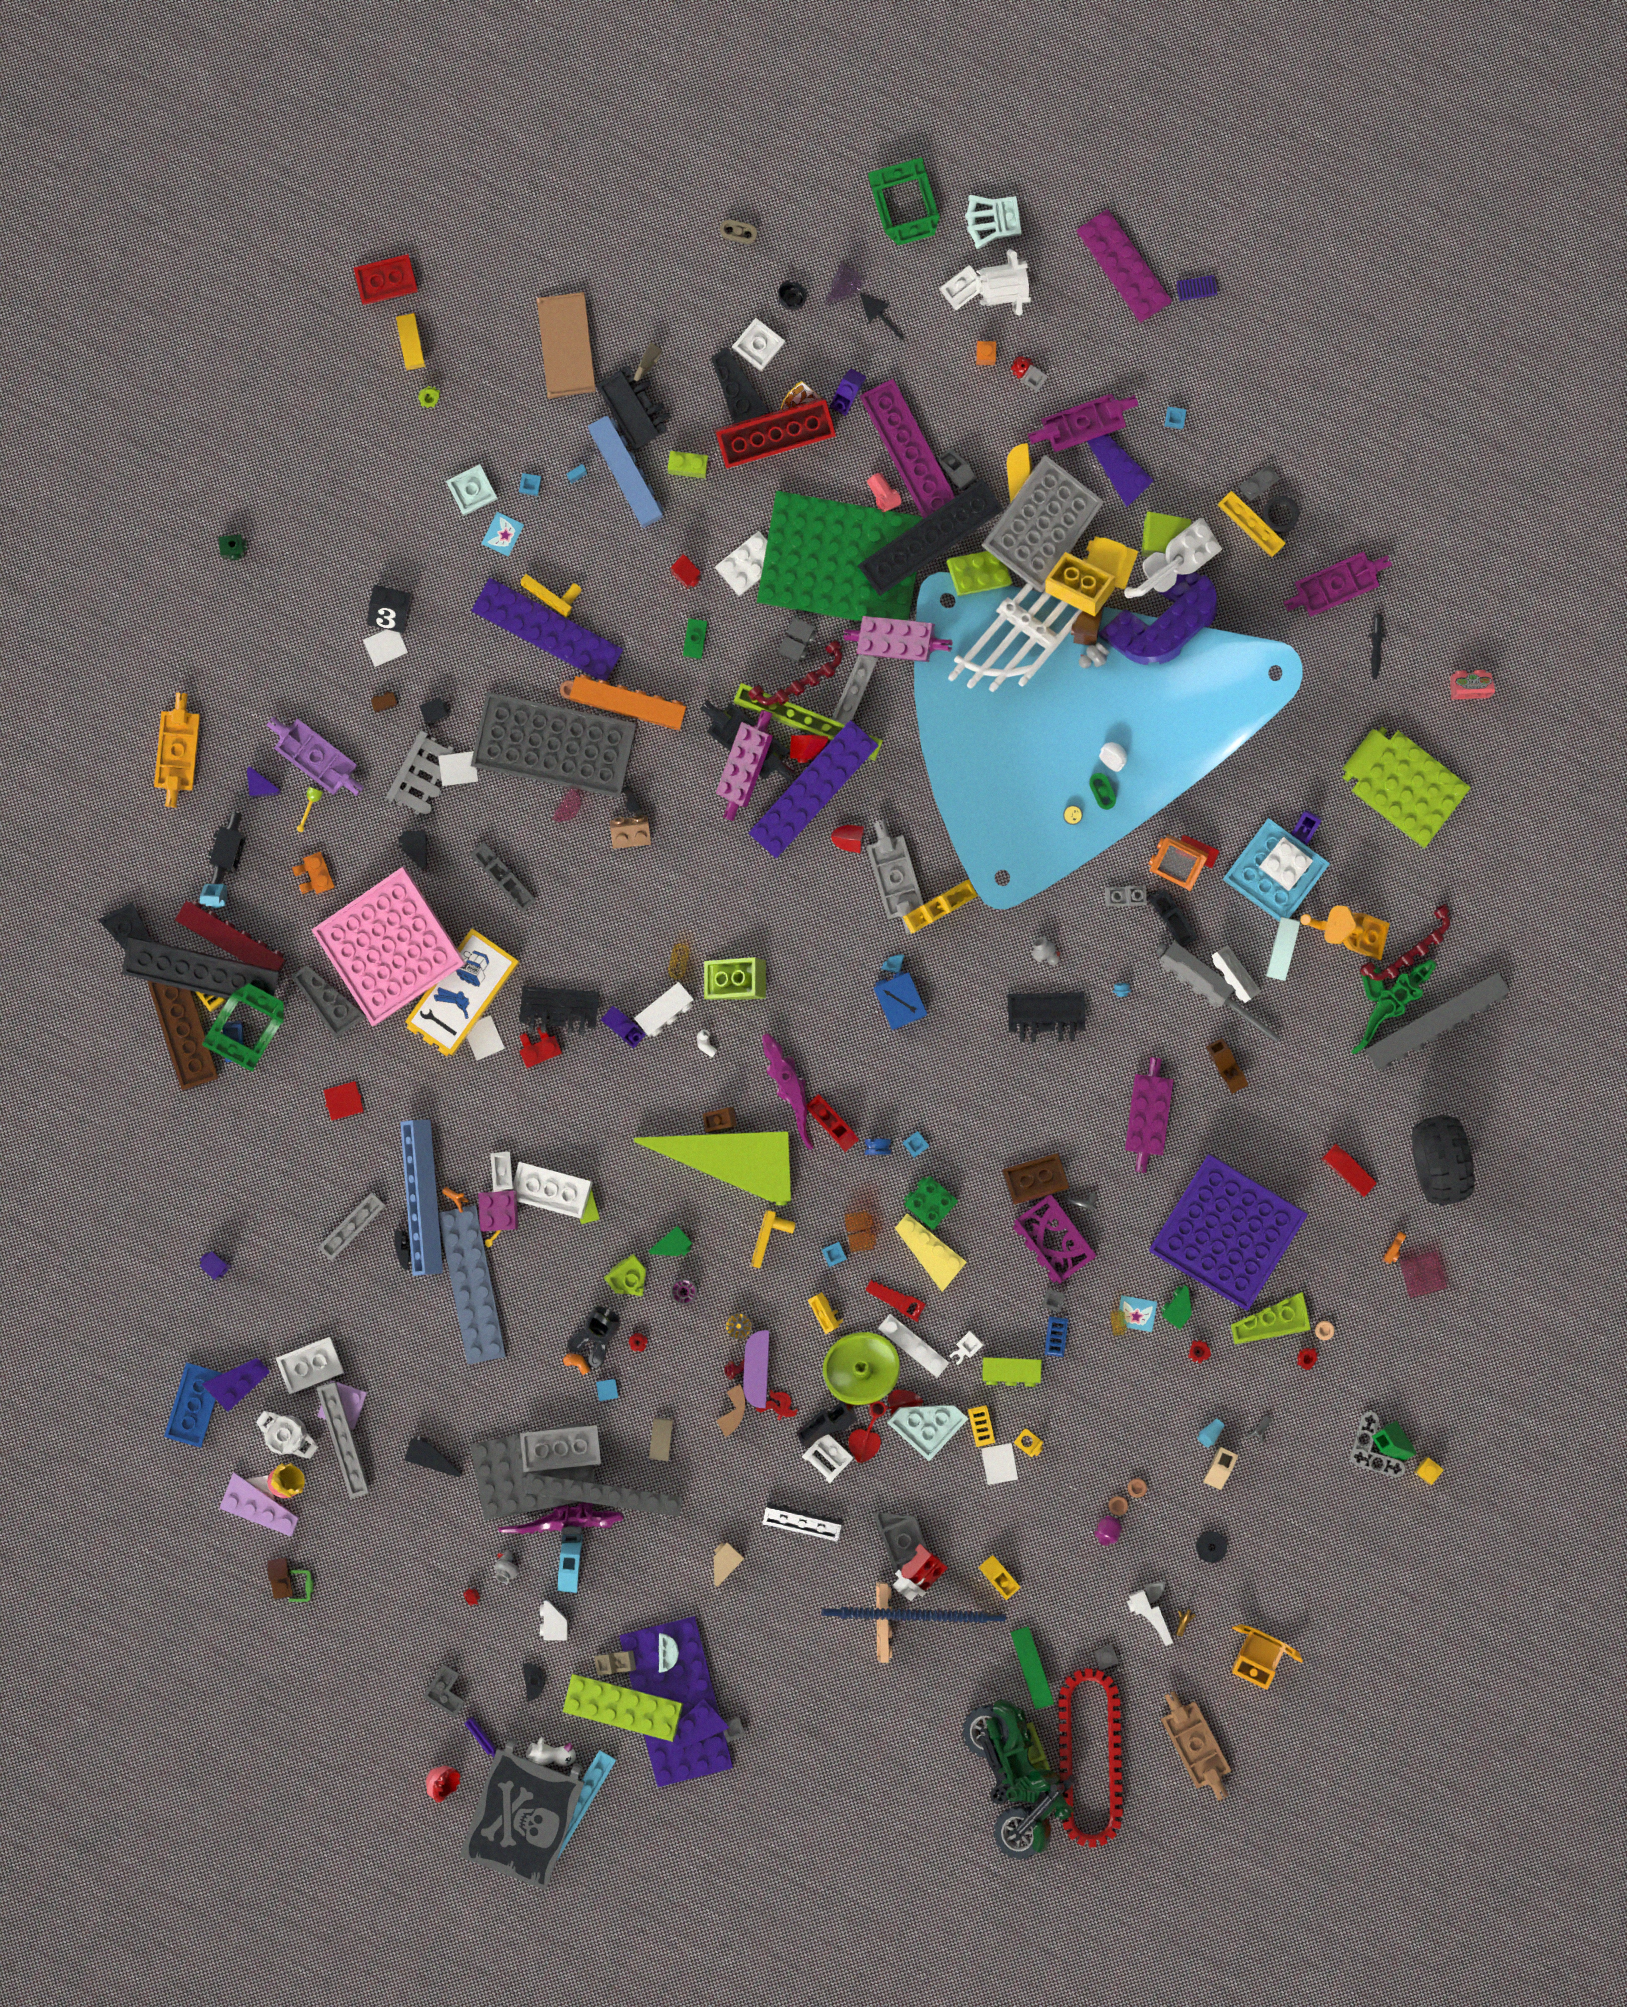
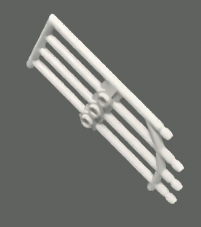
[948,583,1083,692]

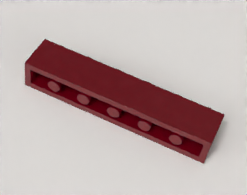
[175,900,287,973]

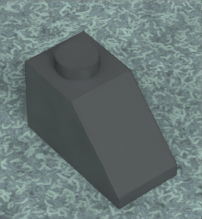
[936,448,977,491]

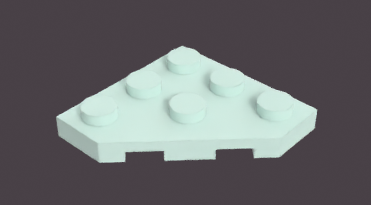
[886,1405,968,1461]

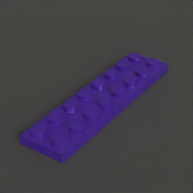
[471,577,624,681]
[748,720,879,859]

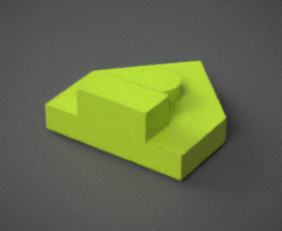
[603,1254,646,1296]

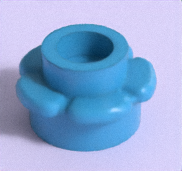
[1112,983,1131,997]

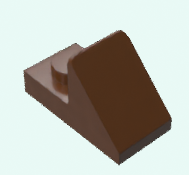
[702,1107,737,1132]
[267,1557,294,1599]

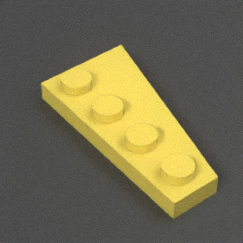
[895,1214,966,1292]

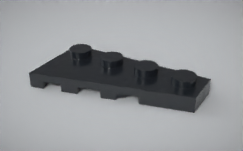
[711,347,769,424]

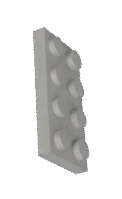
[520,1425,601,1472]

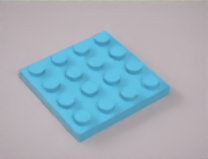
[1222,818,1330,922]

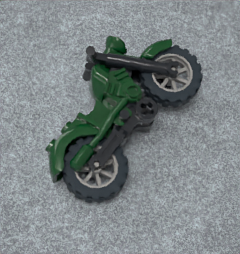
[962,1699,1076,1860]

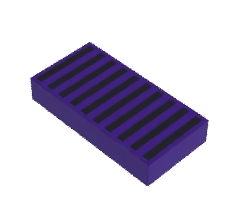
[1176,275,1217,301]

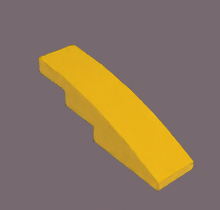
[903,879,978,934]

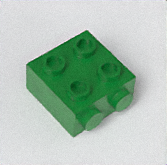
[904,1176,958,1231]

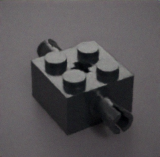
[207,811,247,884]

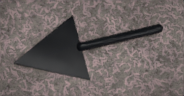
[860,294,904,340]

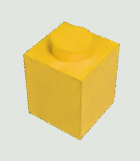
[1414,1457,1444,1485]

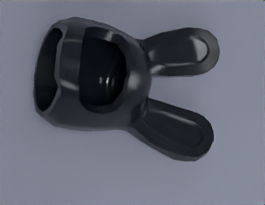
[567,1306,620,1368]

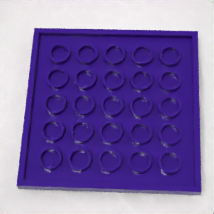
[1148,1153,1308,1311]

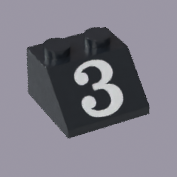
[367,585,413,634]

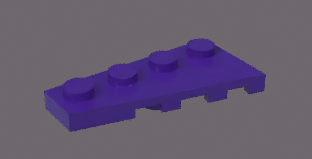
[1086,434,1154,508]

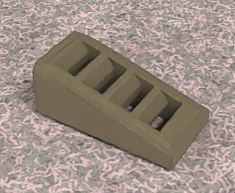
[634,343,662,381]

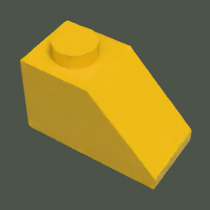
[978,1555,1021,1600]

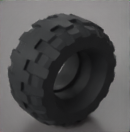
[1411,1115,1475,1206]

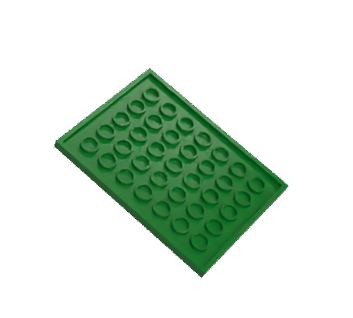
[756,491,923,622]

